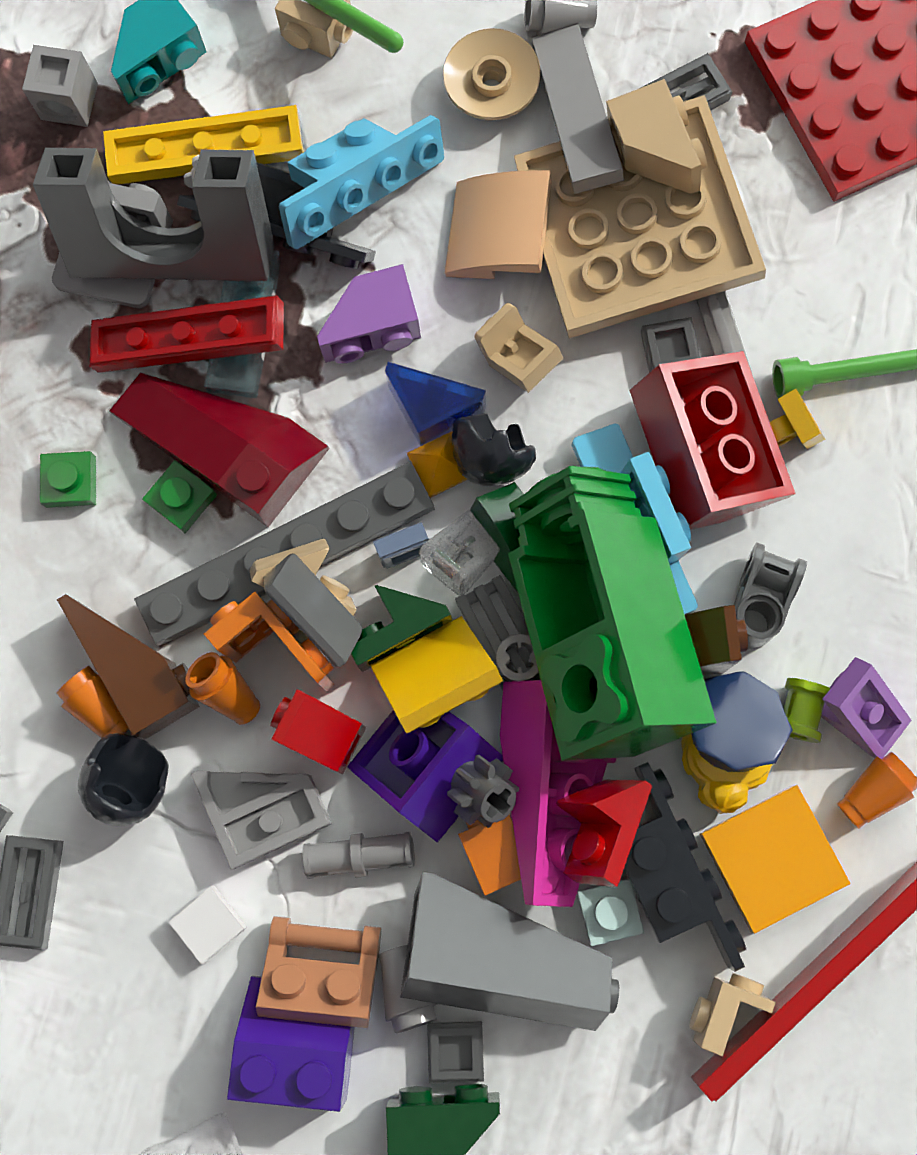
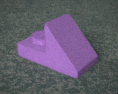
[821,657,912,759]

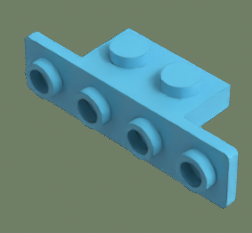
[279,115,444,249]
[571,424,698,615]

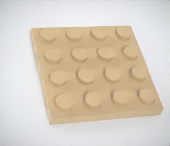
[514,95,766,338]

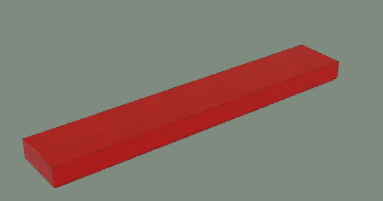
[691,862,917,1102]

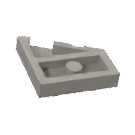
[191,771,332,870]

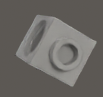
[22,45,98,127]

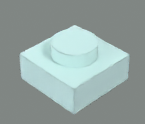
[577,879,644,946]

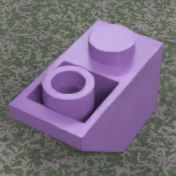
[317,264,421,364]

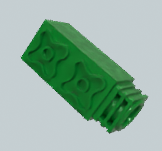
[508,466,717,761]

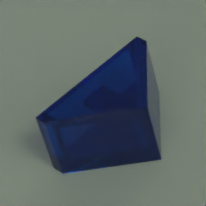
[385,362,486,446]

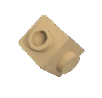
[274,0,353,59]
[474,303,563,393]
[689,973,776,1056]

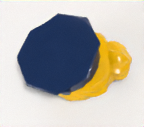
[681,671,793,814]

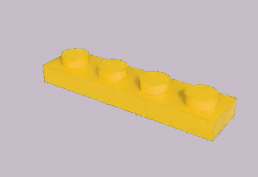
[103,105,304,185]

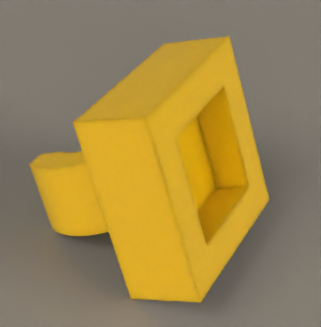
[770,389,826,450]

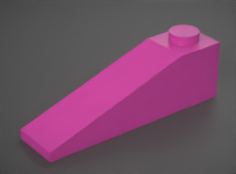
[500,680,617,907]

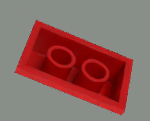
[629,351,796,530]

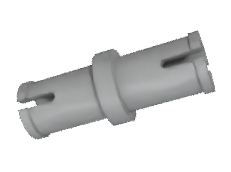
[302,832,415,879]

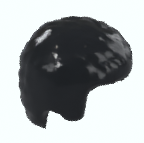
[451,414,536,486]
[77,733,169,826]

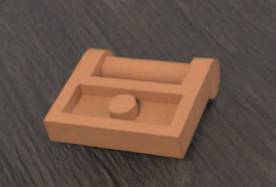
[256,916,381,1028]

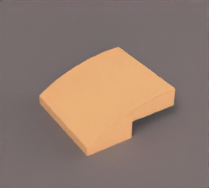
[445,170,552,279]

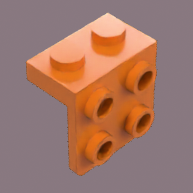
[204,592,335,691]

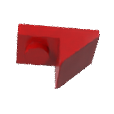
[556,779,652,887]

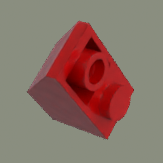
[270,689,366,775]

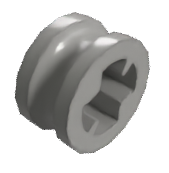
[496,634,539,682]

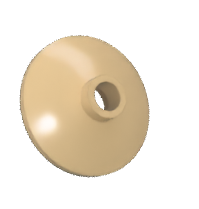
[443,28,541,120]

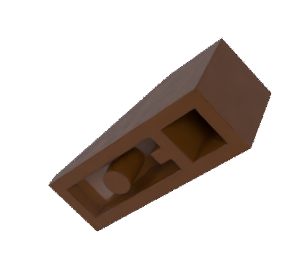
[57,594,200,739]

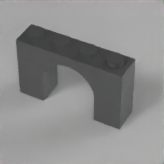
[33,148,274,281]

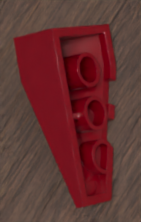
[109,372,329,527]

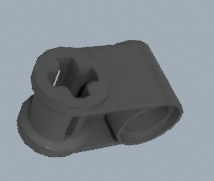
[734,542,807,649]

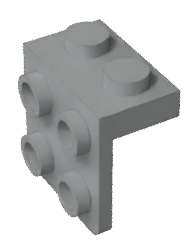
[52,181,173,308]

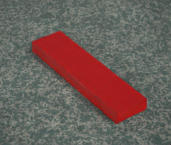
[89,295,284,373]

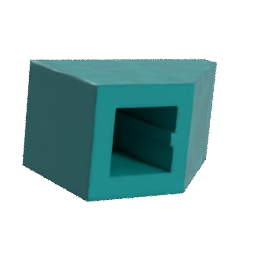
[111,0,207,104]

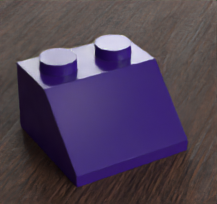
[347,710,503,843]
[227,976,355,1112]

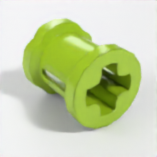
[783,678,831,743]

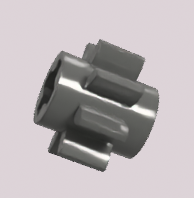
[447,755,519,828]

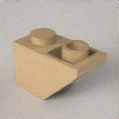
[606,79,707,194]

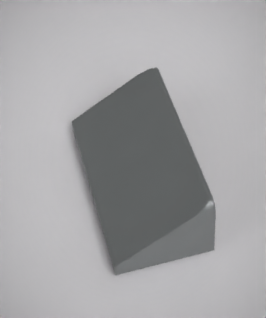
[263,553,362,668]

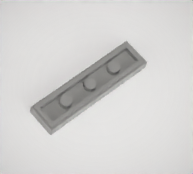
[532,24,624,194]

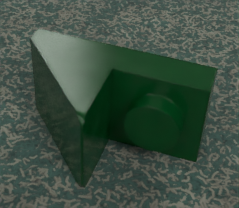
[351,585,452,672]

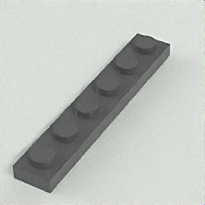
[134,461,435,647]

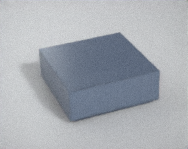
[373,522,431,569]

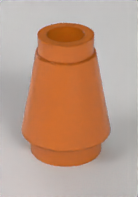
[185,652,260,725]
[56,666,129,738]
[837,752,917,829]

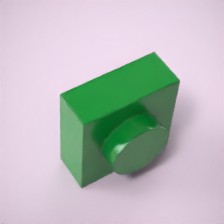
[40,451,96,508]
[142,460,217,534]

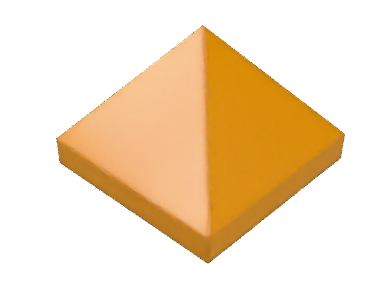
[407,431,468,498]

